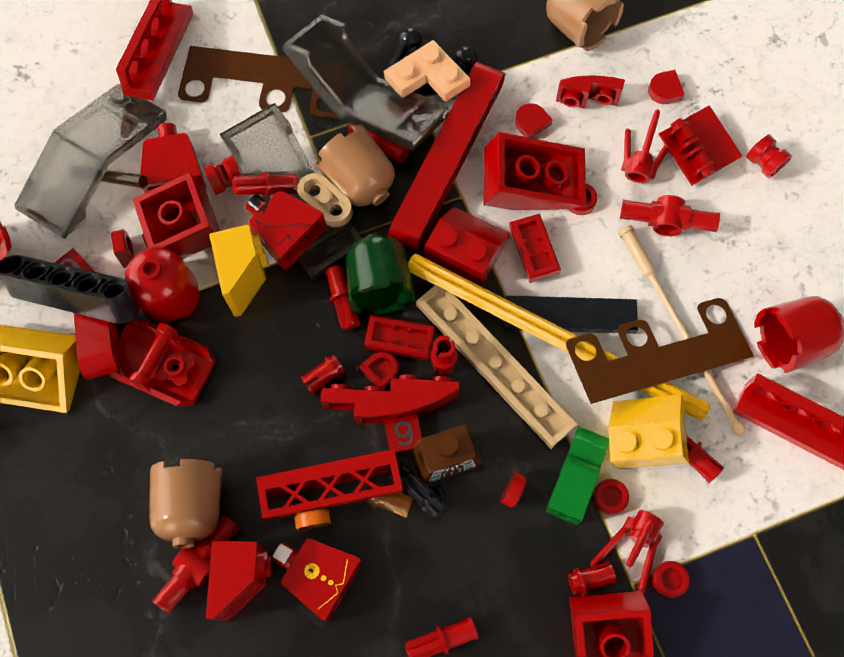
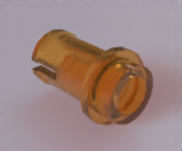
[367,483,413,518]

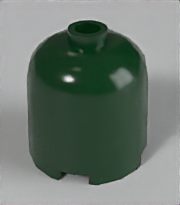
[346,233,415,316]

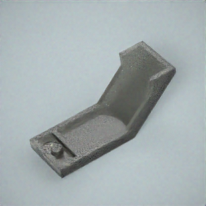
[282,14,449,151]
[14,84,167,239]
[220,103,362,281]

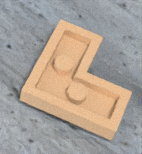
[384,40,470,102]

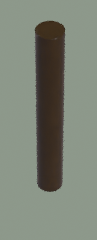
[70,165,148,188]

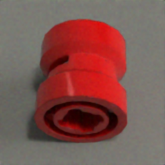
[746,134,792,179]
[203,155,241,196]

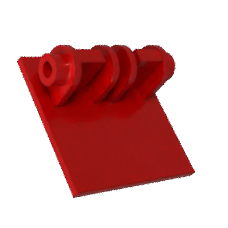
[658,105,743,186]

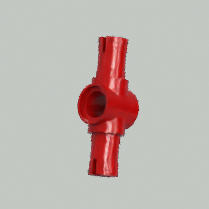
[620,195,720,237]
[152,515,240,615]

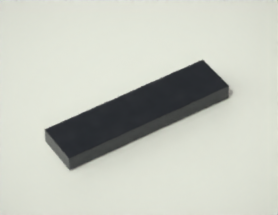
[505,296,638,334]

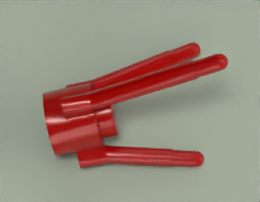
[621,109,668,183]
[590,510,664,595]

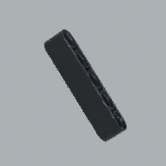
[0,255,140,324]

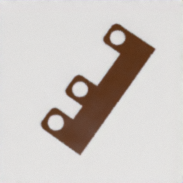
[178,46,349,118]
[566,298,754,404]

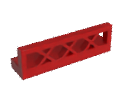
[116,0,194,101]
[733,373,844,470]
[256,449,403,521]

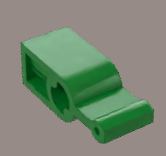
[545,426,609,525]

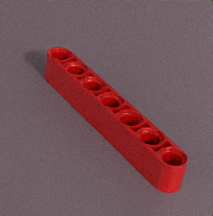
[388,62,506,251]

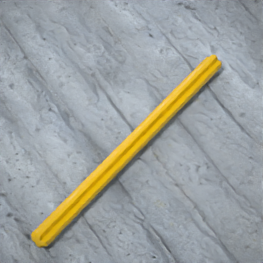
[408,254,711,420]

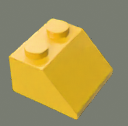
[209,224,269,317]
[608,394,689,469]

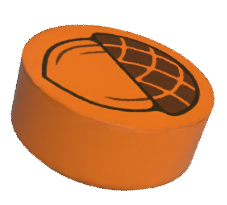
[294,509,331,531]

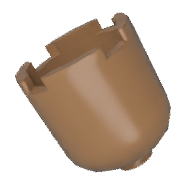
[546,0,624,51]
[315,125,395,207]
[149,459,222,548]

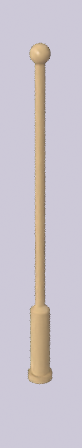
[618,225,746,436]

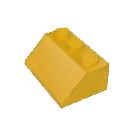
[0,324,80,413]

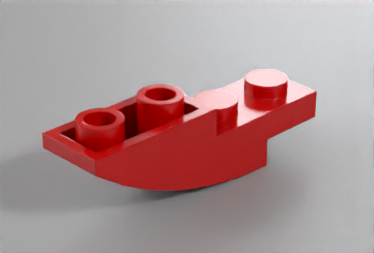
[321,374,459,424]

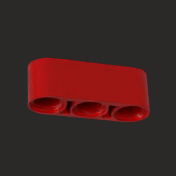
[74,313,122,380]

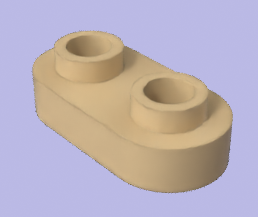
[297,173,353,227]

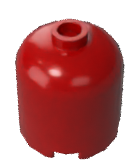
[125,247,200,324]
[754,296,844,373]

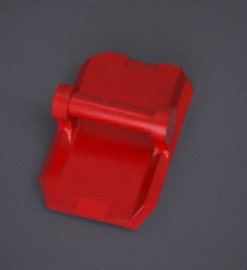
[109,319,216,406]

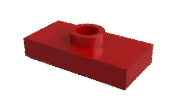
[509,213,561,283]
[364,315,435,361]

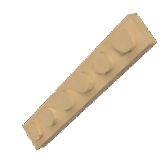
[416,285,577,449]

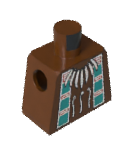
[411,425,483,483]

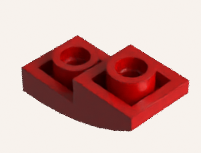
[556,75,625,109]

